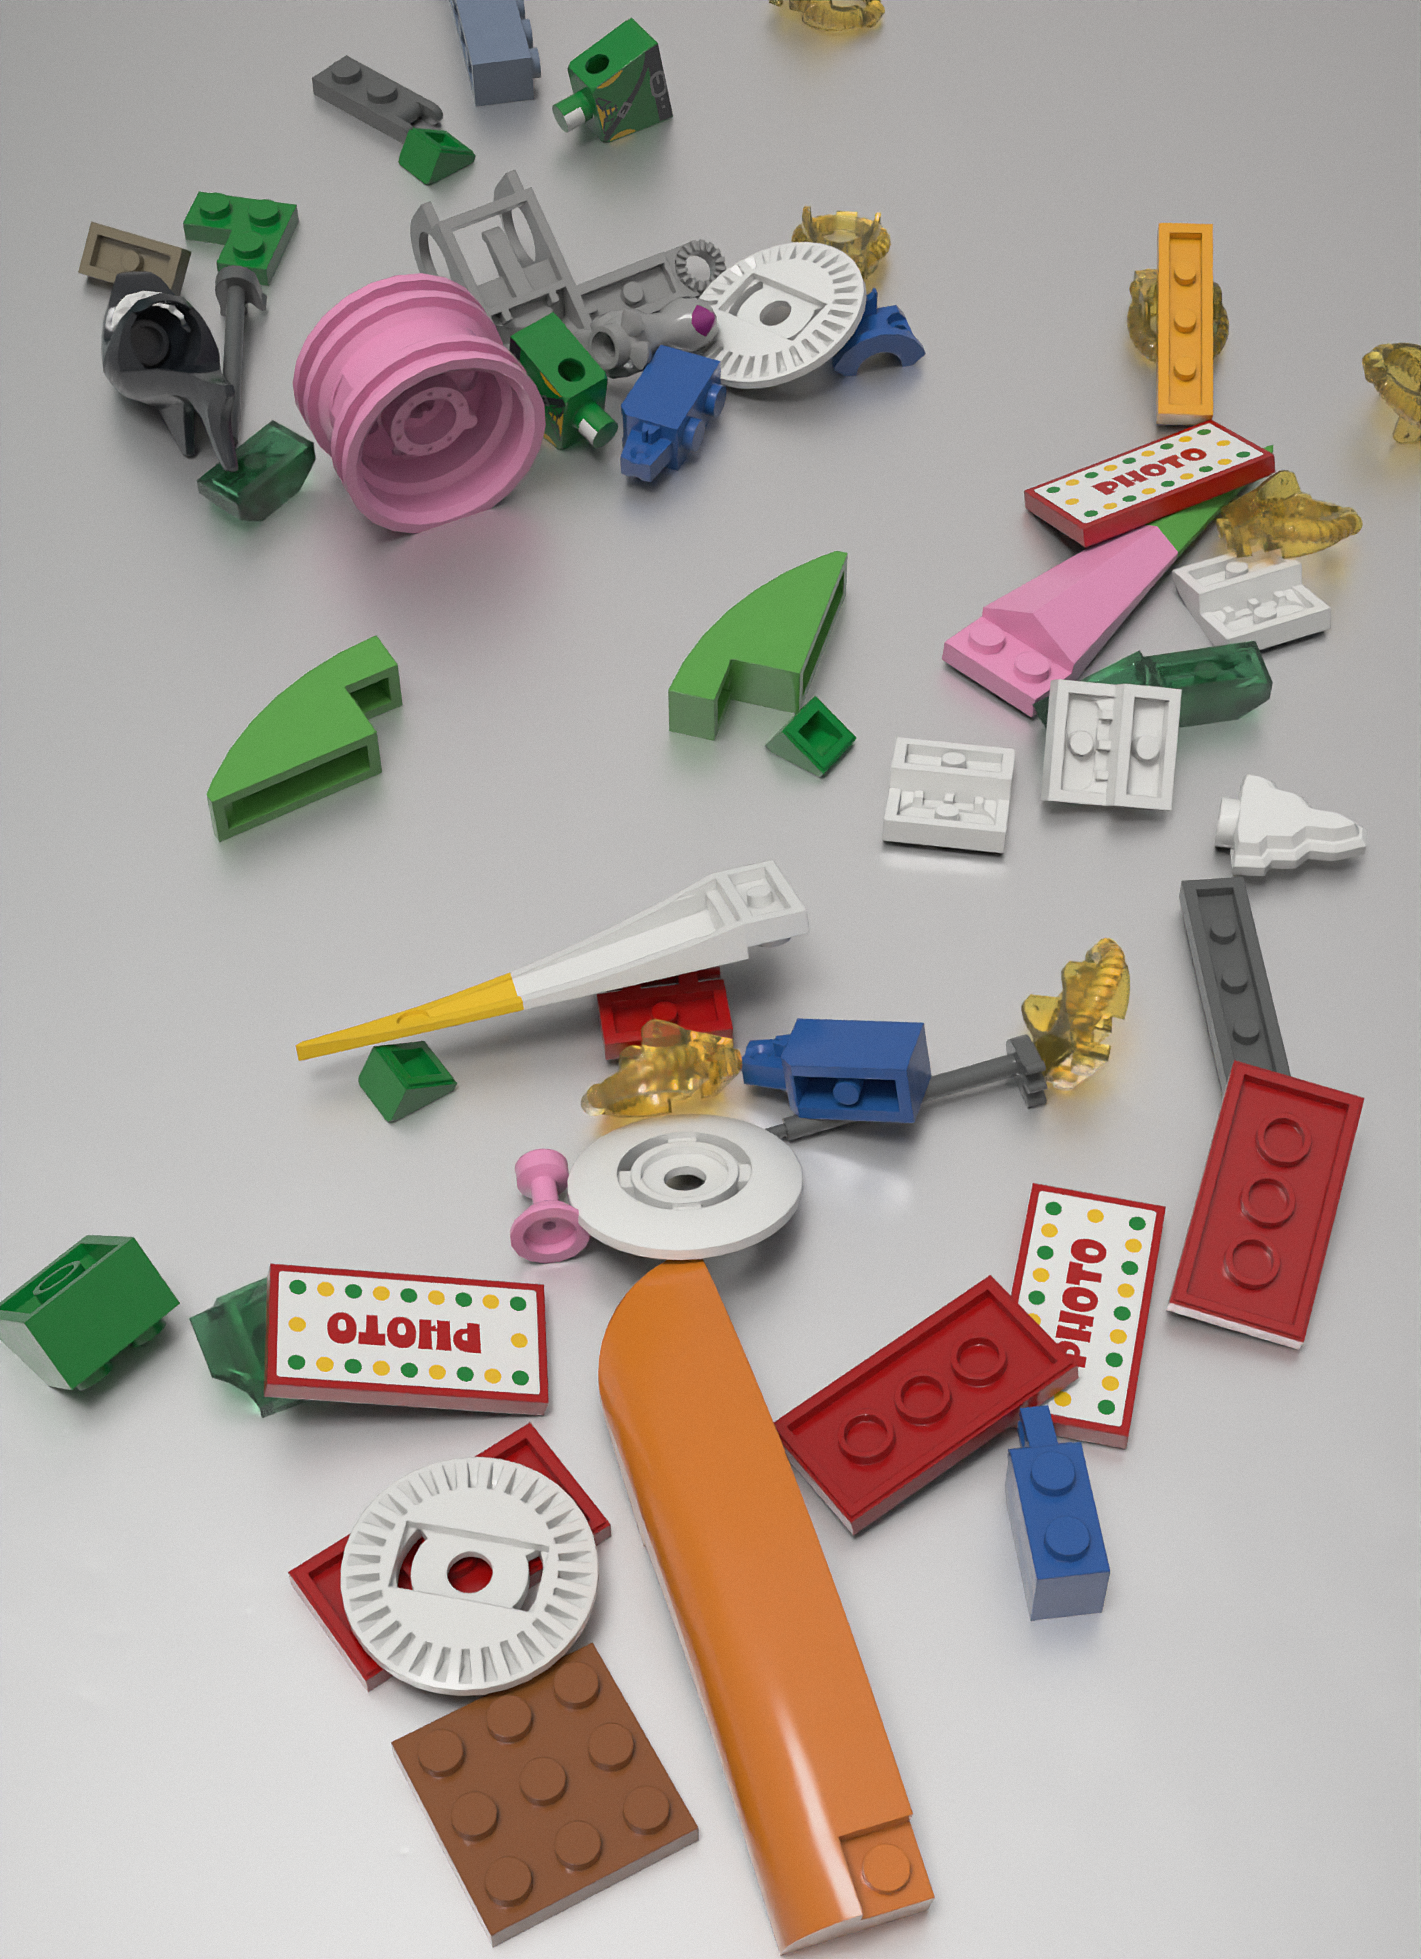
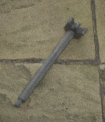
[215,266,267,447]
[765,1034,1047,1140]

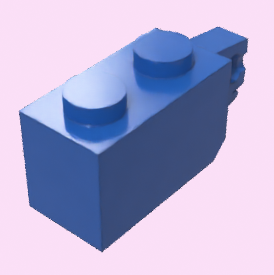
[620,345,727,482]
[740,1018,932,1123]
[1005,1405,1110,1621]

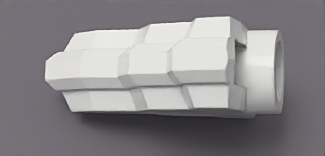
[1215,774,1368,876]

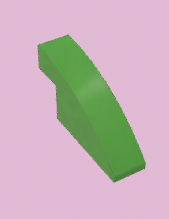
[668,551,848,741]
[206,635,403,842]

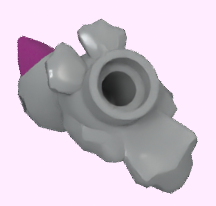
[573,296,717,379]

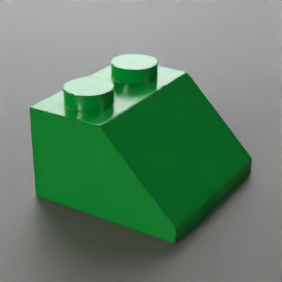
[0,1235,180,1390]

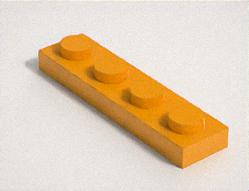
[1156,223,1213,425]

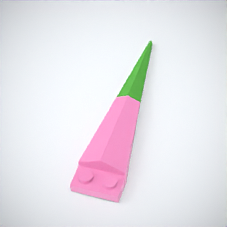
[942,445,1273,718]

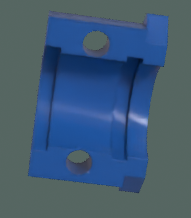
[831,288,926,377]

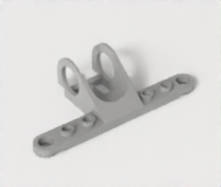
[410,170,727,350]

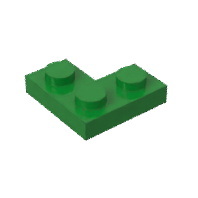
[183,191,299,286]

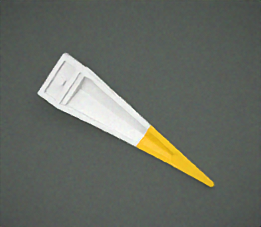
[296,859,810,1061]

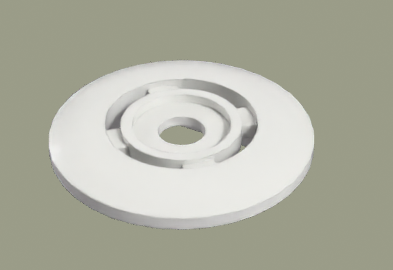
[693,242,867,389]
[567,1114,803,1260]
[341,1457,599,1696]

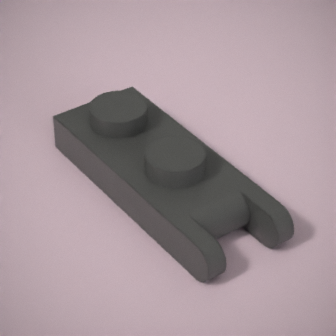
[312,55,443,144]

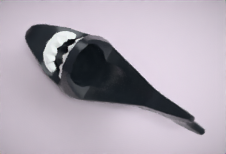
[101,271,238,472]

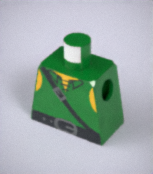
[552,17,673,143]
[509,312,618,449]

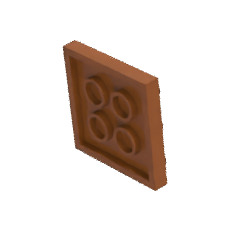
[391,1642,699,1948]

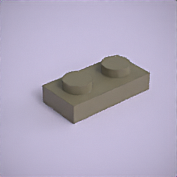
[78,221,192,296]

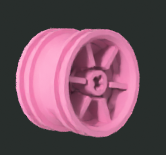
[293,273,546,534]

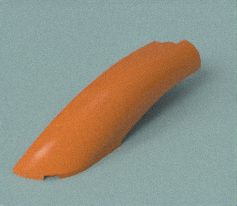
[598,1259,935,1956]

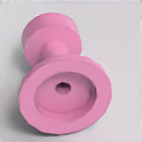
[510,1149,591,1264]

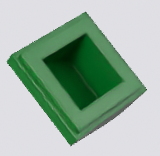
[398,128,476,184]
[765,696,857,777]
[358,1041,457,1122]

